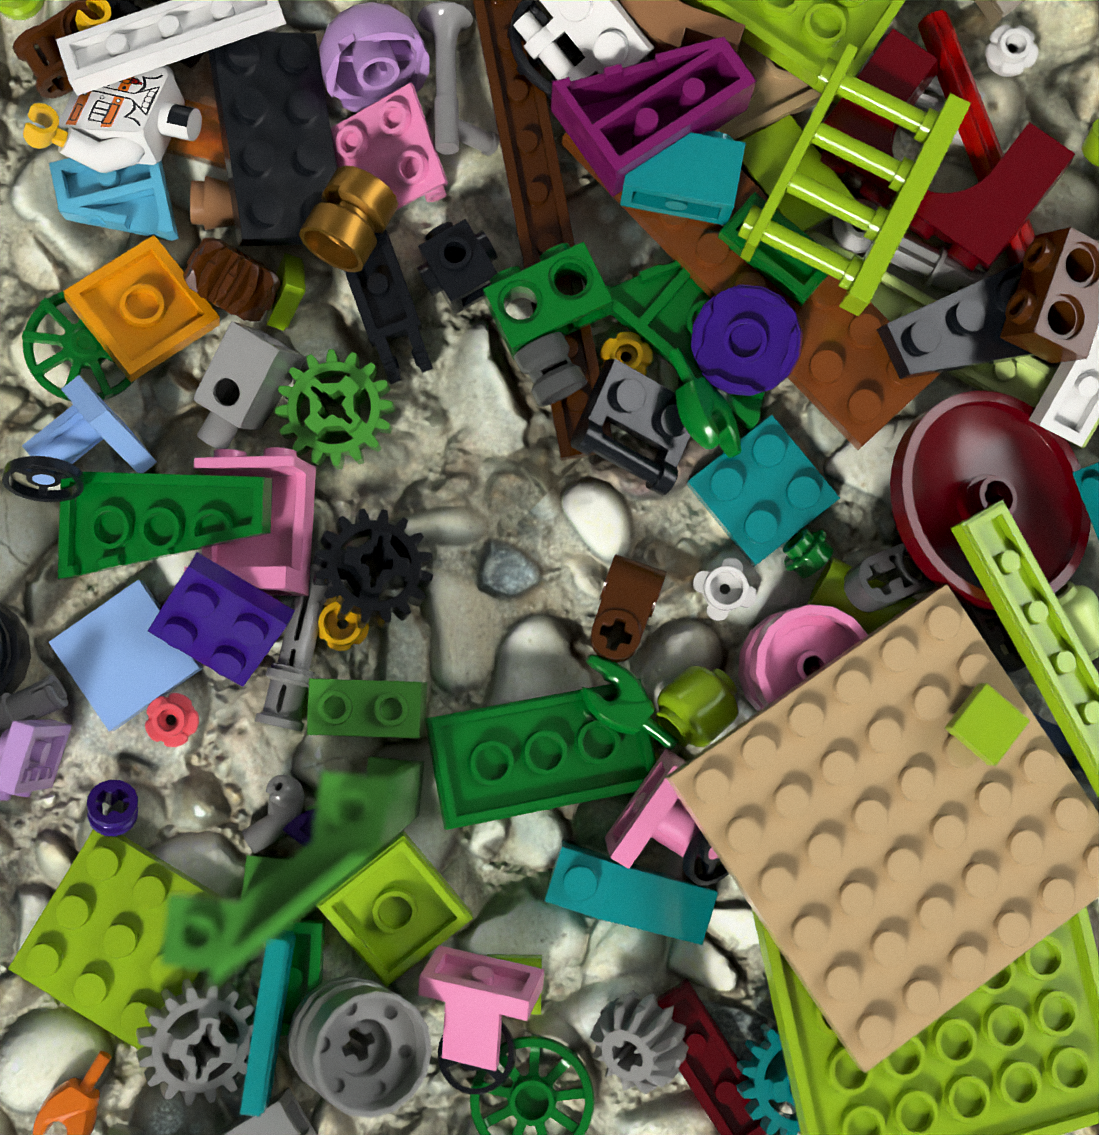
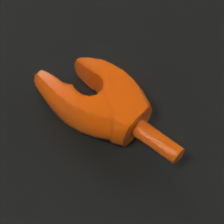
[33,1051,112,1135]

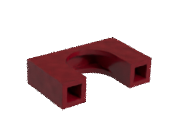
[813,28,1075,272]

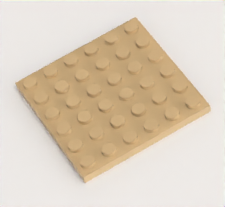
[665,584,1099,1073]

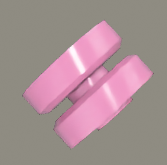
[738,605,868,712]

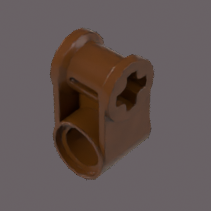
[13,0,112,99]
[591,554,667,663]

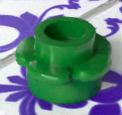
[783,529,834,579]

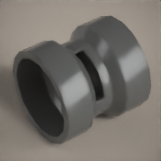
[514,332,587,407]

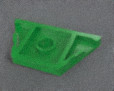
[606,260,764,431]

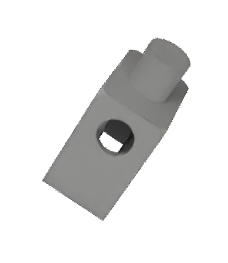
[194,321,306,449]

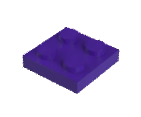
[147,552,295,687]

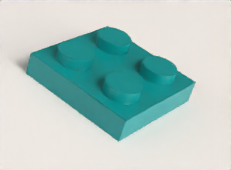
[686,415,840,567]

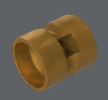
[299,165,399,272]

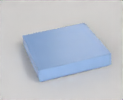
[48,579,204,731]

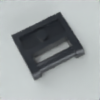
[571,359,691,496]

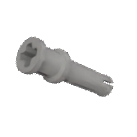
[255,564,328,732]

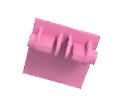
[331,82,448,210]

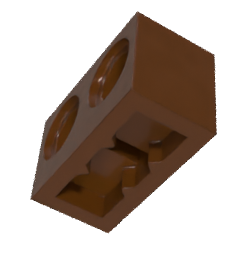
[1000,227,1099,363]

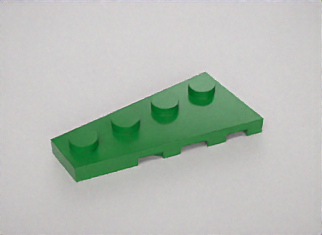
[57,472,273,579]

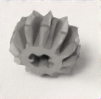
[589,990,689,1095]

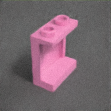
[184,447,316,596]

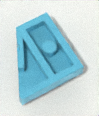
[49,158,179,241]

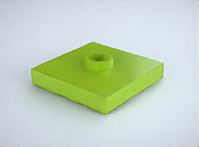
[316,830,473,987]

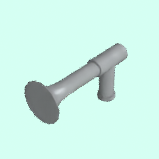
[418,1,499,156]

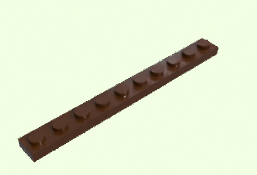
[473,0,612,461]

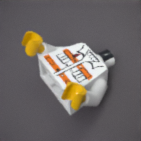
[23,0,202,173]

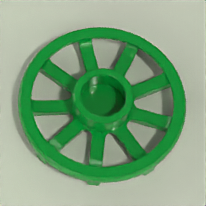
[22,291,134,401]
[470,1034,594,1135]

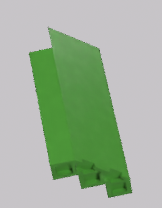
[161,756,425,988]

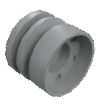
[287,975,432,1118]

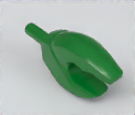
[668,347,742,458]
[581,654,679,751]

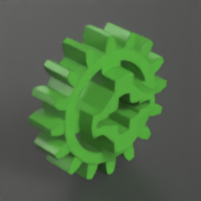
[275,349,395,470]

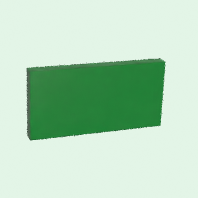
[424,678,656,830]

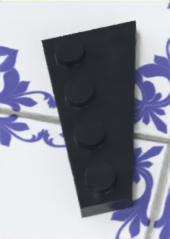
[877,261,1034,379]

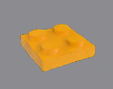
[63,235,220,382]

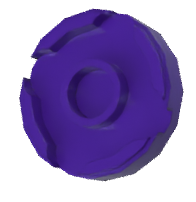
[691,285,803,396]

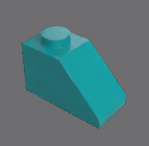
[620,131,746,225]

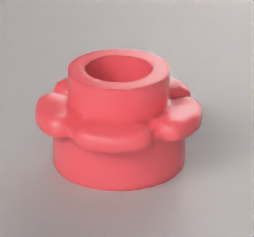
[145,693,199,747]

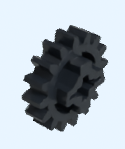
[312,509,433,629]

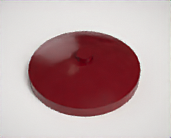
[890,391,1091,610]

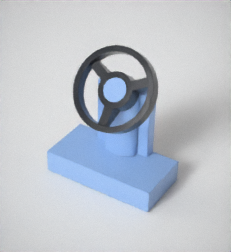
[2,375,157,502]

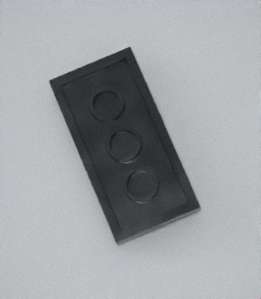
[208,32,337,246]

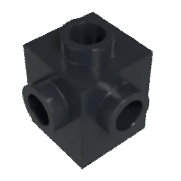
[416,219,498,315]

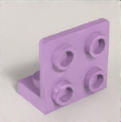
[0,719,72,801]

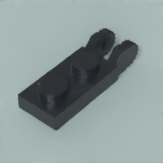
[344,229,433,384]

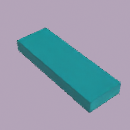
[240,930,296,1117]

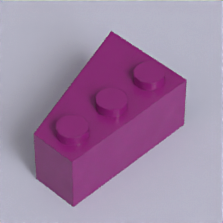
[551,37,756,197]

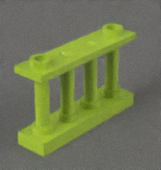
[738,43,971,317]

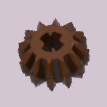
[183,237,281,321]

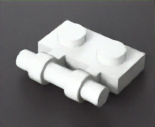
[513,0,655,81]

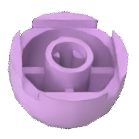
[319,2,429,112]

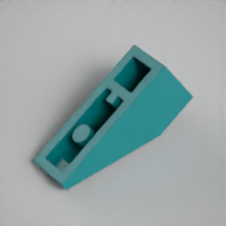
[545,841,718,945]

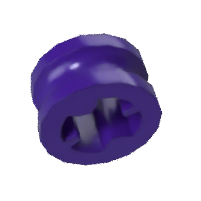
[87,780,138,836]

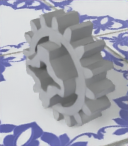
[136,977,255,1106]

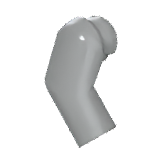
[242,775,304,854]

